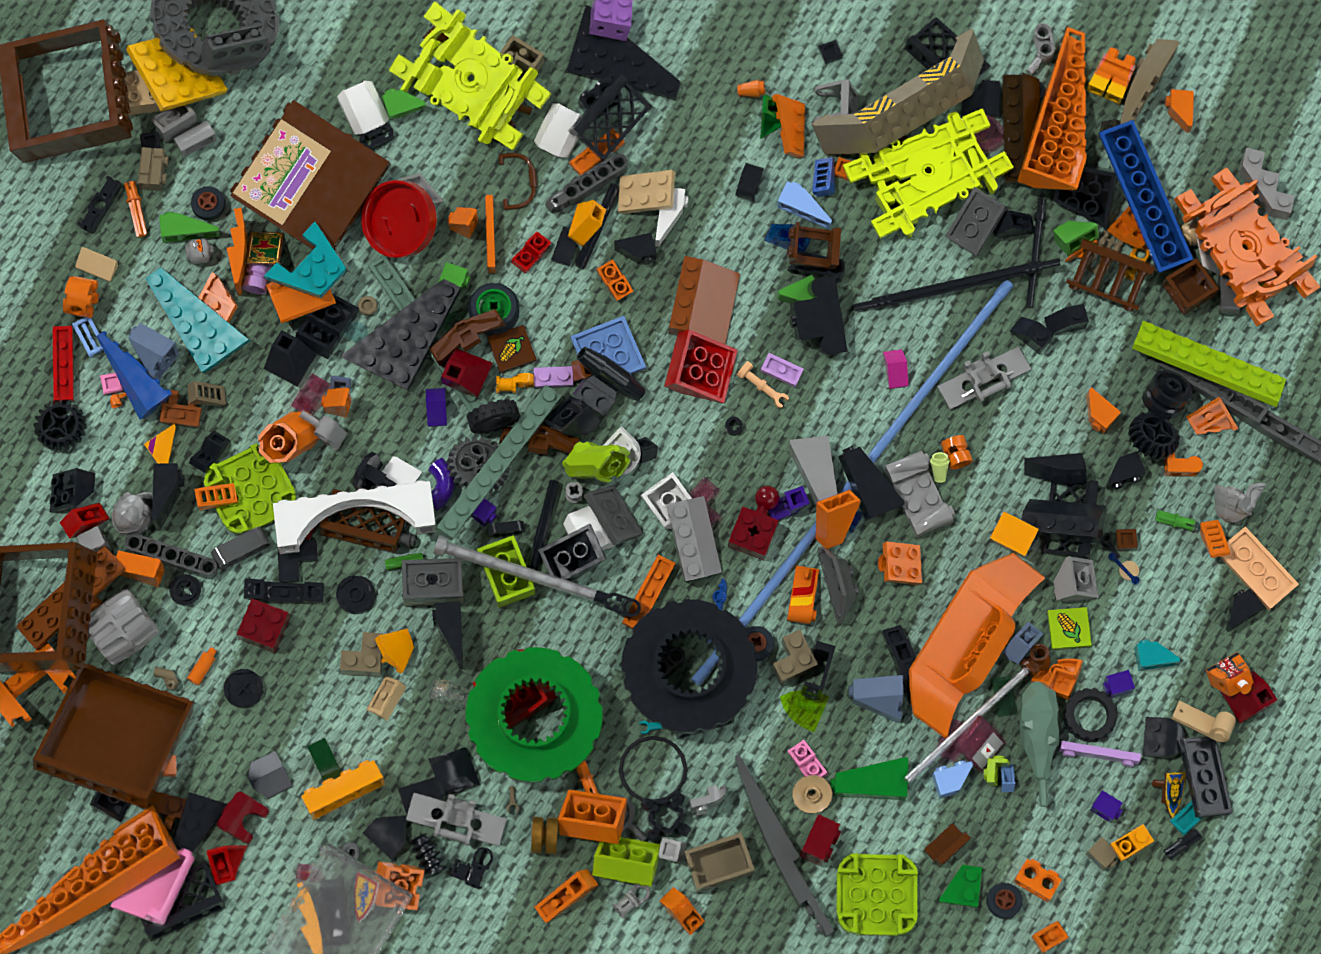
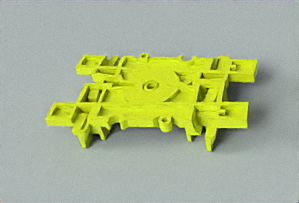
[389,1,552,150]
[843,109,1014,239]

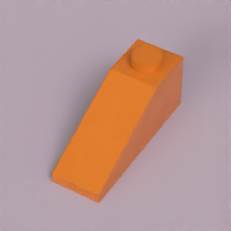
[535,869,599,923]

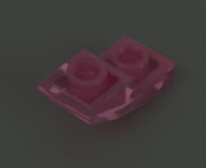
[291,373,330,413]

